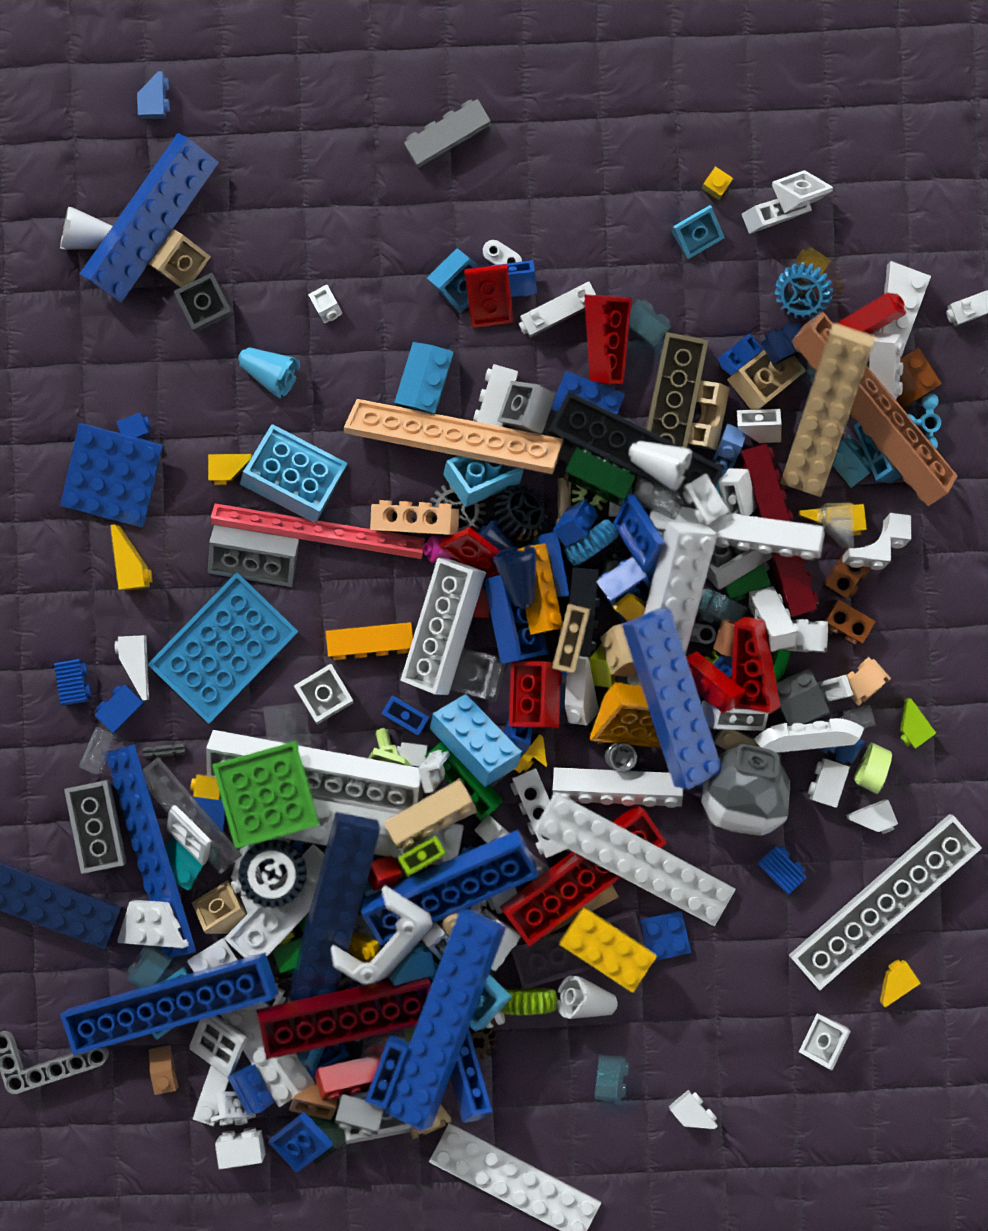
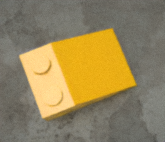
[111,525,153,591]

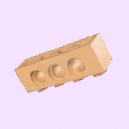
[370,500,459,535]

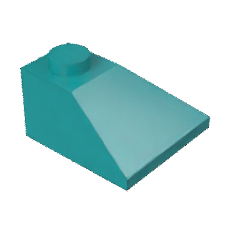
[165,836,212,891]

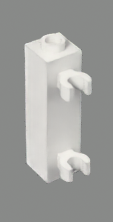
[518,282,596,338]
[946,290,988,326]

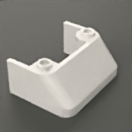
[331,886,432,984]

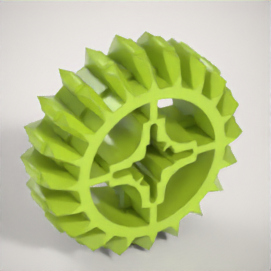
[501,987,558,1015]

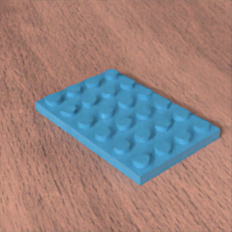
[147,572,299,724]

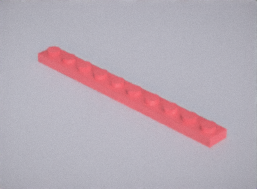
[210,504,425,559]

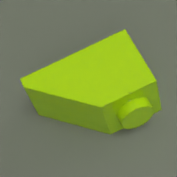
[900,698,936,748]

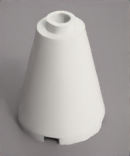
[60,207,112,250]
[629,441,692,491]
[557,976,618,1019]

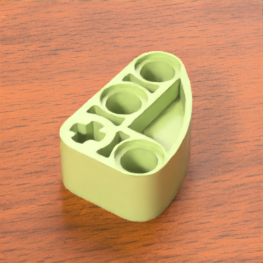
[853,742,892,794]

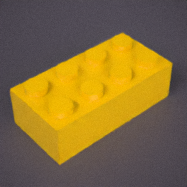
[559,906,657,993]

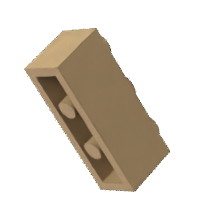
[552,604,590,673]

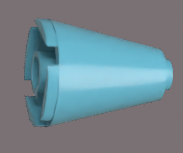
[238,347,300,398]

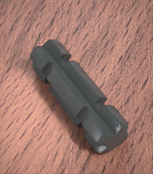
[143,743,186,759]

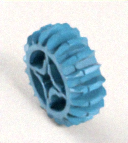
[775,262,833,320]
[563,520,619,566]

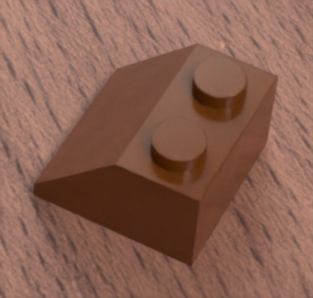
[896,348,942,408]

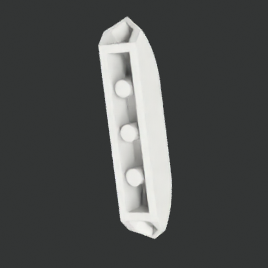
[754,719,864,752]

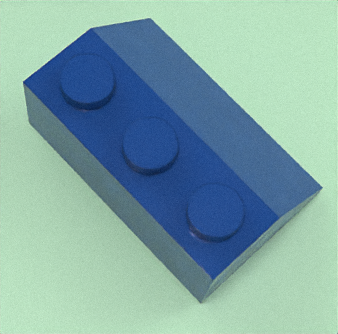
[528,532,569,598]

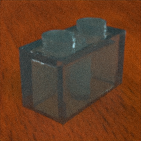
[629,299,671,348]

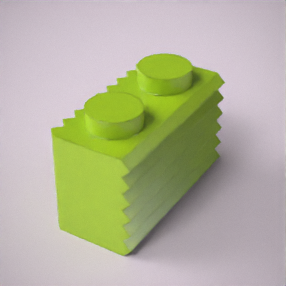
[398,835,446,876]

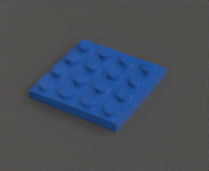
[60,423,163,528]

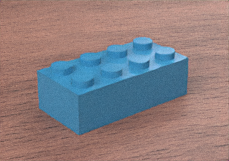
[430,694,521,787]

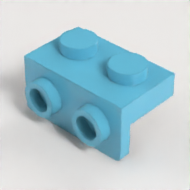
[833,435,872,488]

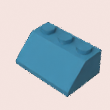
[394,342,454,414]

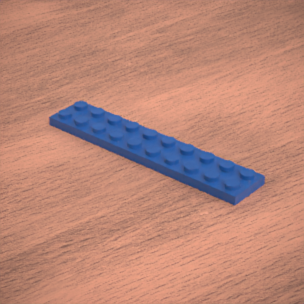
[106,744,196,958]

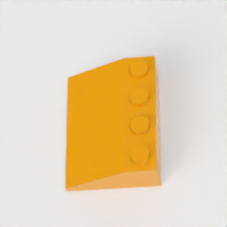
[590,683,662,748]

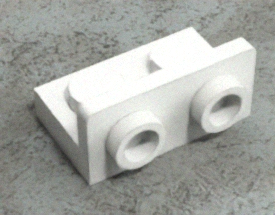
[683,474,729,525]
[418,750,450,793]
[211,1092,256,1125]

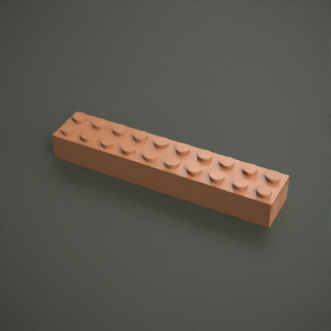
[792,311,958,506]

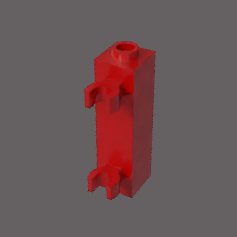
[836,292,906,335]

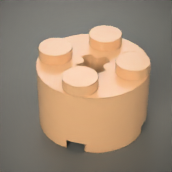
[847,657,891,706]

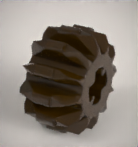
[469,1028,497,1060]

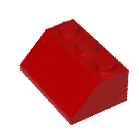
[509,661,561,728]

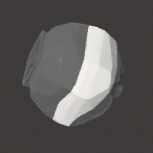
[702,744,790,836]

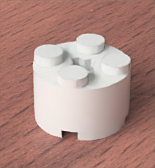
[784,619,828,652]

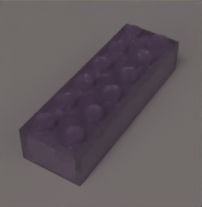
[511,908,646,990]

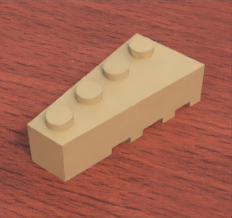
[383,779,477,849]

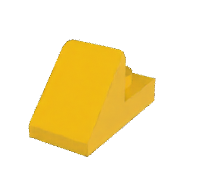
[515,734,547,773]

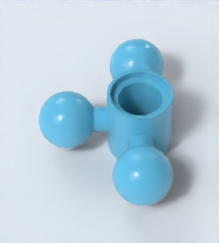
[908,393,941,449]

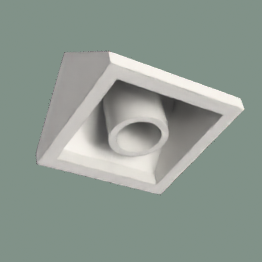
[772,170,833,213]
[799,1013,850,1070]

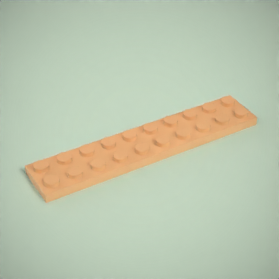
[344,399,564,474]

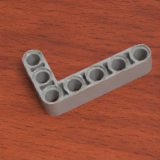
[0,1031,109,1094]

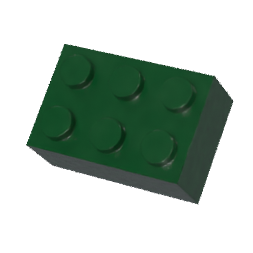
[564,448,636,507]

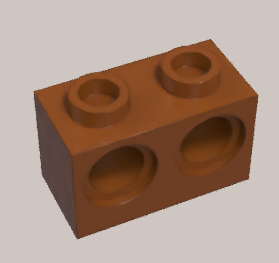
[823,549,870,599]
[824,600,876,645]

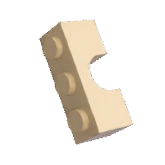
[688,380,730,451]

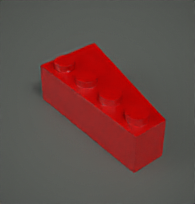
[584,294,632,384]
[732,617,781,714]

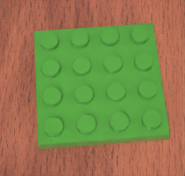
[212,741,320,849]

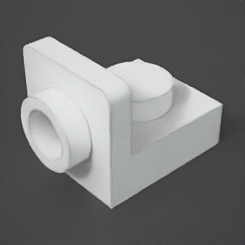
[308,285,342,323]

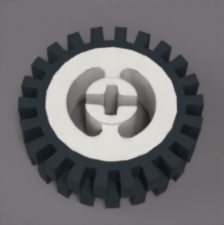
[238,839,307,908]

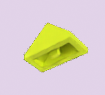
[589,644,616,688]

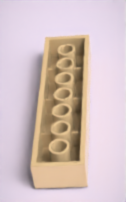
[780,323,876,497]

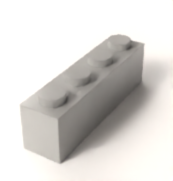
[404,99,491,168]

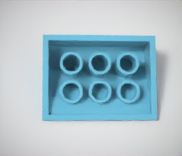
[240,424,348,524]

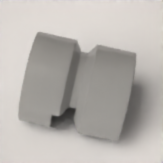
[605,743,637,772]

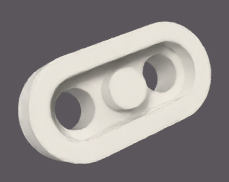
[483,240,522,265]

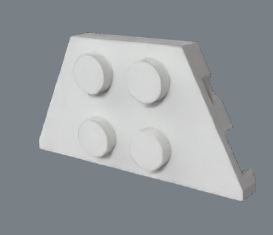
[118,900,188,948]

